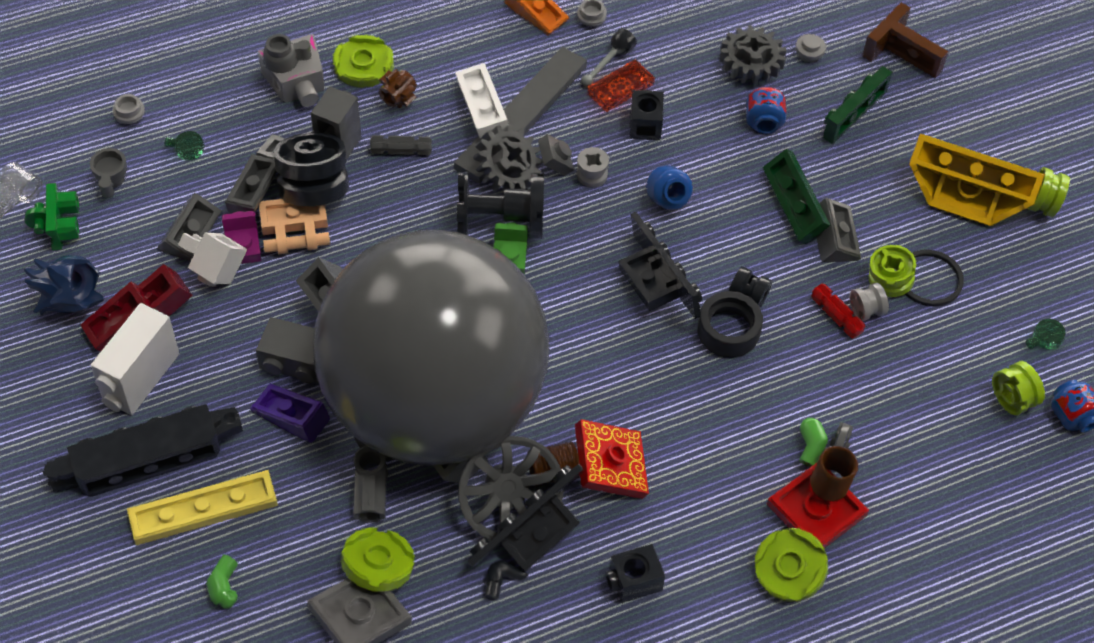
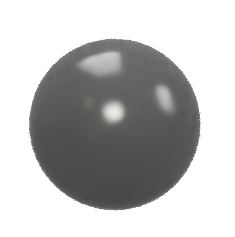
[313,230,549,466]

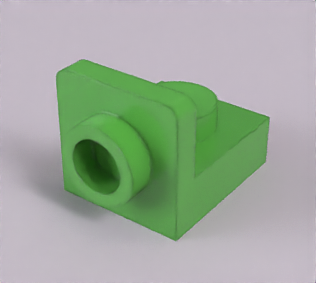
[494,223,528,275]

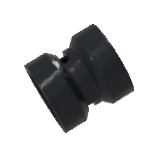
[729,266,773,308]

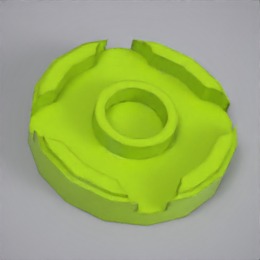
[333,35,394,88]
[341,527,415,591]
[755,528,828,602]

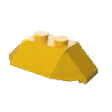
[909,133,1045,226]

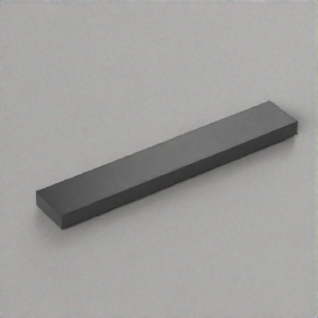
[454,47,587,184]

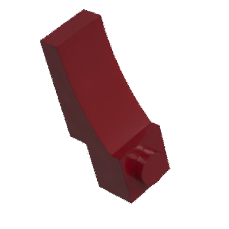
[80,264,193,352]

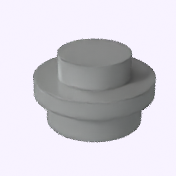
[577,0,607,26]
[796,34,826,63]
[113,94,145,124]

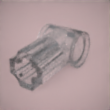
[0,162,43,219]

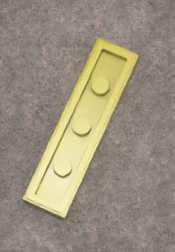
[127,470,278,545]

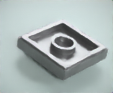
[308,578,412,643]

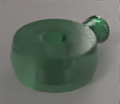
[164,131,205,160]
[1026,318,1066,350]

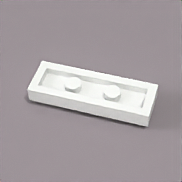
[455,63,509,138]

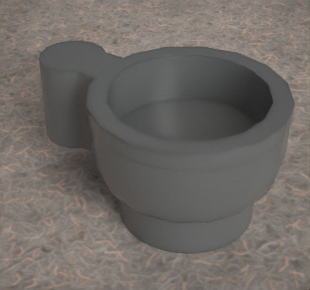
[263,34,312,73]
[89,148,127,198]

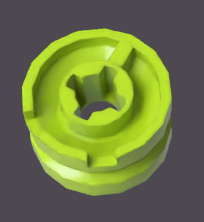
[1027,167,1070,218]
[869,245,916,297]
[992,361,1045,416]

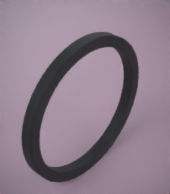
[905,249,964,307]

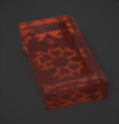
[587,59,655,112]

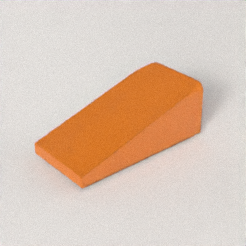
[504,0,570,36]

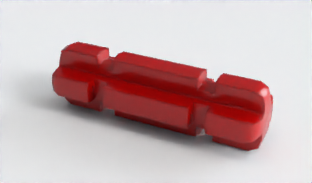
[811,283,866,339]

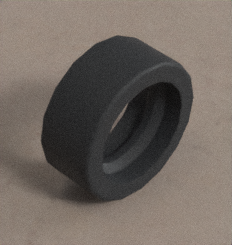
[697,291,763,358]

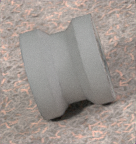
[577,147,609,188]
[849,283,889,321]

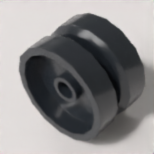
[273,132,349,207]

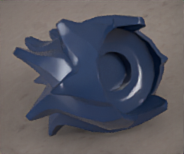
[24,255,104,315]

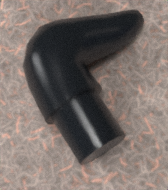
[484,560,528,600]

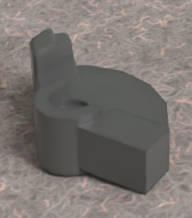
[826,422,853,449]

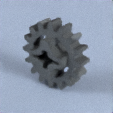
[719,25,786,85]
[473,124,543,191]

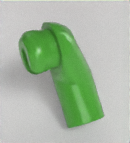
[799,417,828,467]
[206,555,238,609]

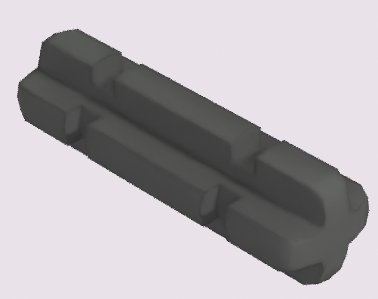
[370,135,432,155]

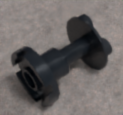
[457,171,544,239]

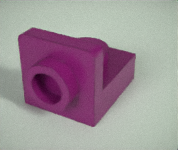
[222,211,262,264]

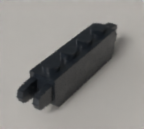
[43,404,243,497]

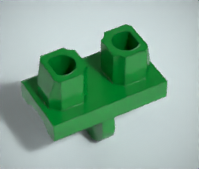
[24,183,79,251]

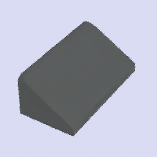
[225,154,277,214]
[157,193,222,261]
[816,198,861,262]

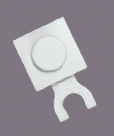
[178,232,248,287]

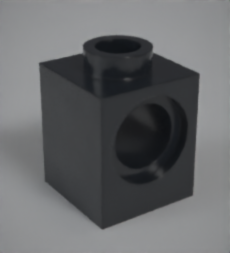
[629,90,664,141]
[605,544,666,604]

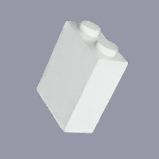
[91,303,180,416]

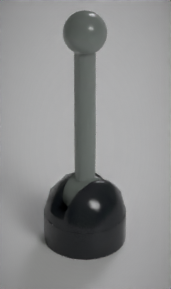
[581,28,637,87]

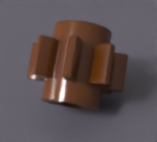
[379,69,417,108]

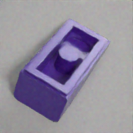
[250,383,330,443]

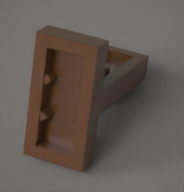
[862,2,949,79]

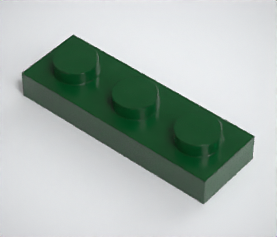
[823,66,893,144]
[762,149,831,244]

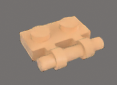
[259,199,330,255]

